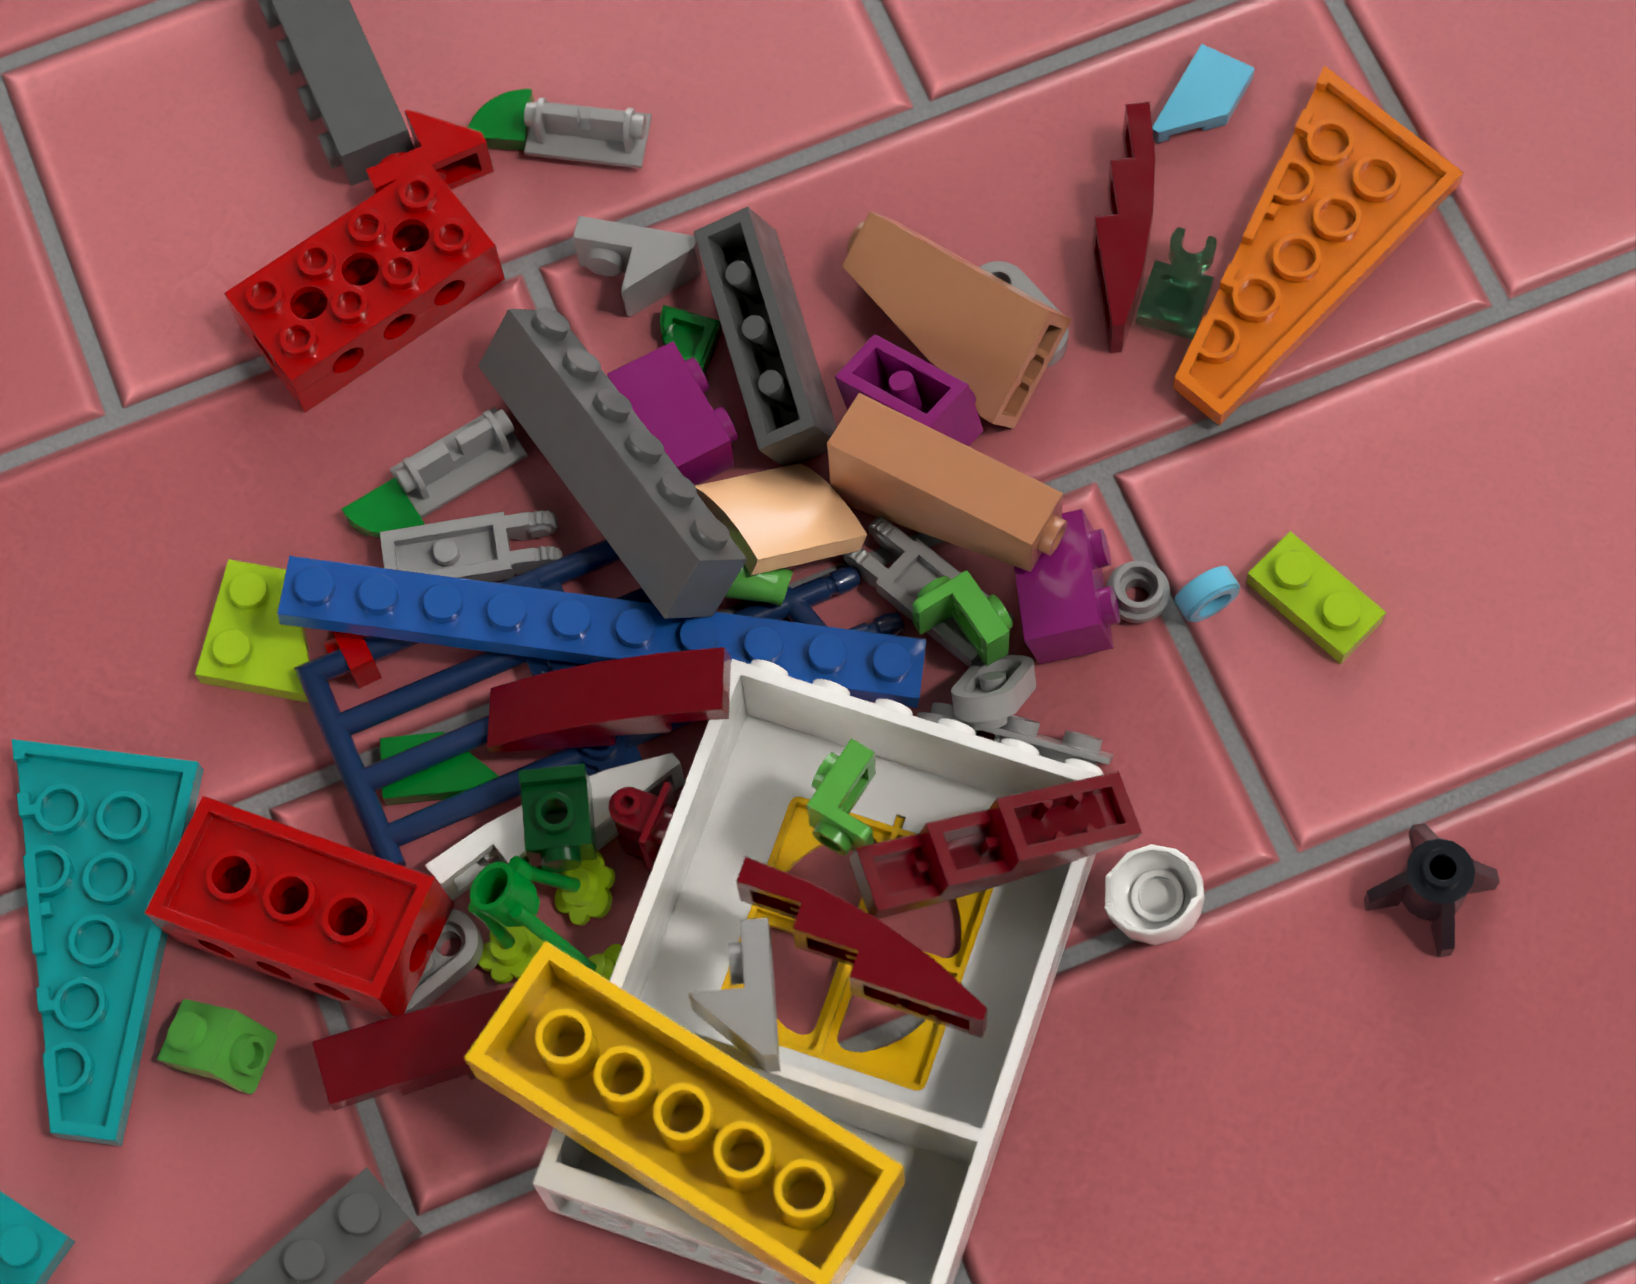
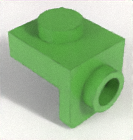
[912,570,1013,667]
[807,738,876,856]
[157,999,277,1094]

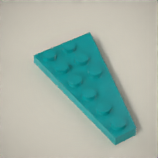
[11,739,204,1146]

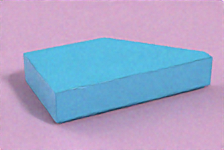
[1152,44,1255,143]

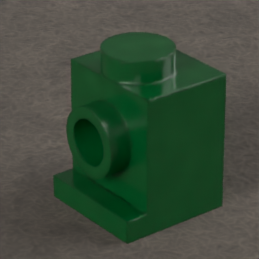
[518,764,597,872]

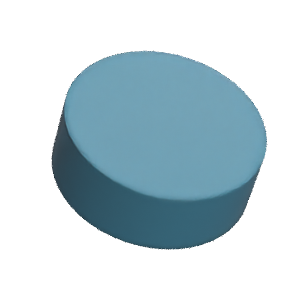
[1174,566,1240,622]

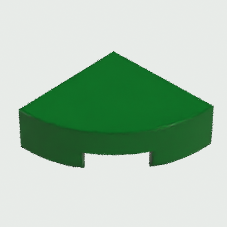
[468,89,534,151]
[660,305,722,375]
[341,477,425,538]

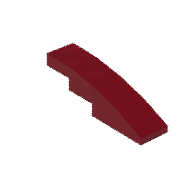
[1092,101,1155,353]
[487,647,731,753]
[849,771,1142,919]
[736,856,988,1038]
[312,987,513,1111]

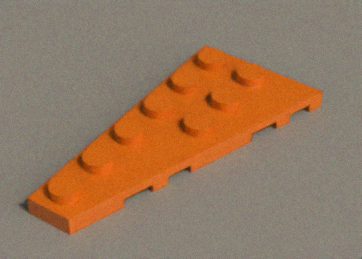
[1173,65,1464,426]

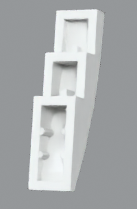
[425,753,685,901]

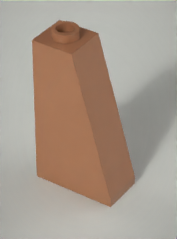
[842,211,1072,429]
[827,393,1068,572]

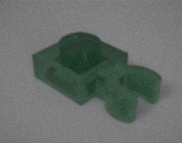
[1136,227,1217,340]

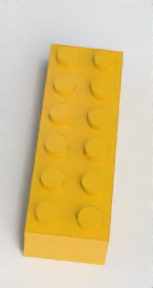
[465,941,905,1284]

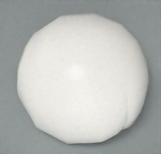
[1104,844,1205,945]

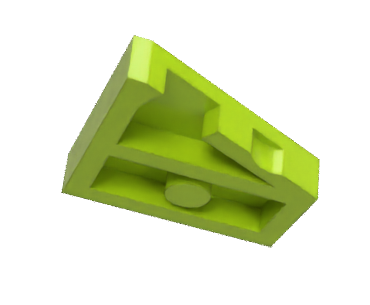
[195,559,310,703]

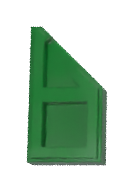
[380,731,499,806]

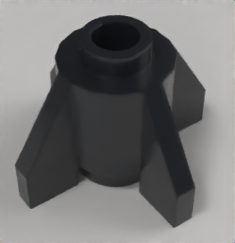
[1364,823,1500,957]

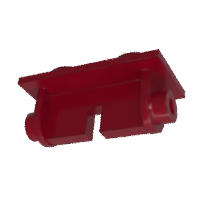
[608,782,676,876]

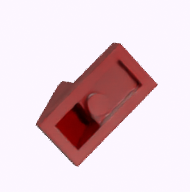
[366,109,494,194]

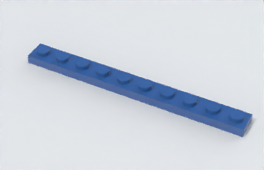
[277,556,926,708]

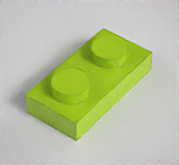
[1246,531,1386,664]

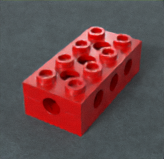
[224,160,505,413]
[145,796,455,1019]

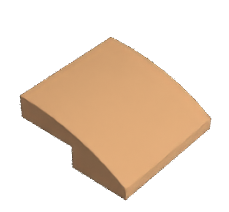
[695,463,867,575]

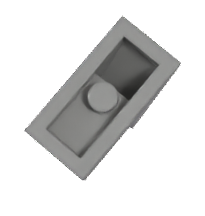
[573,216,702,316]
[689,918,781,1072]

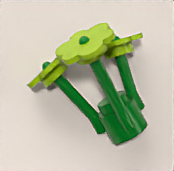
[468,852,623,984]

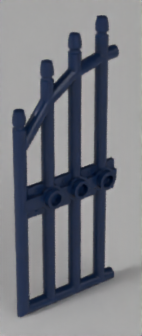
[294,539,905,867]

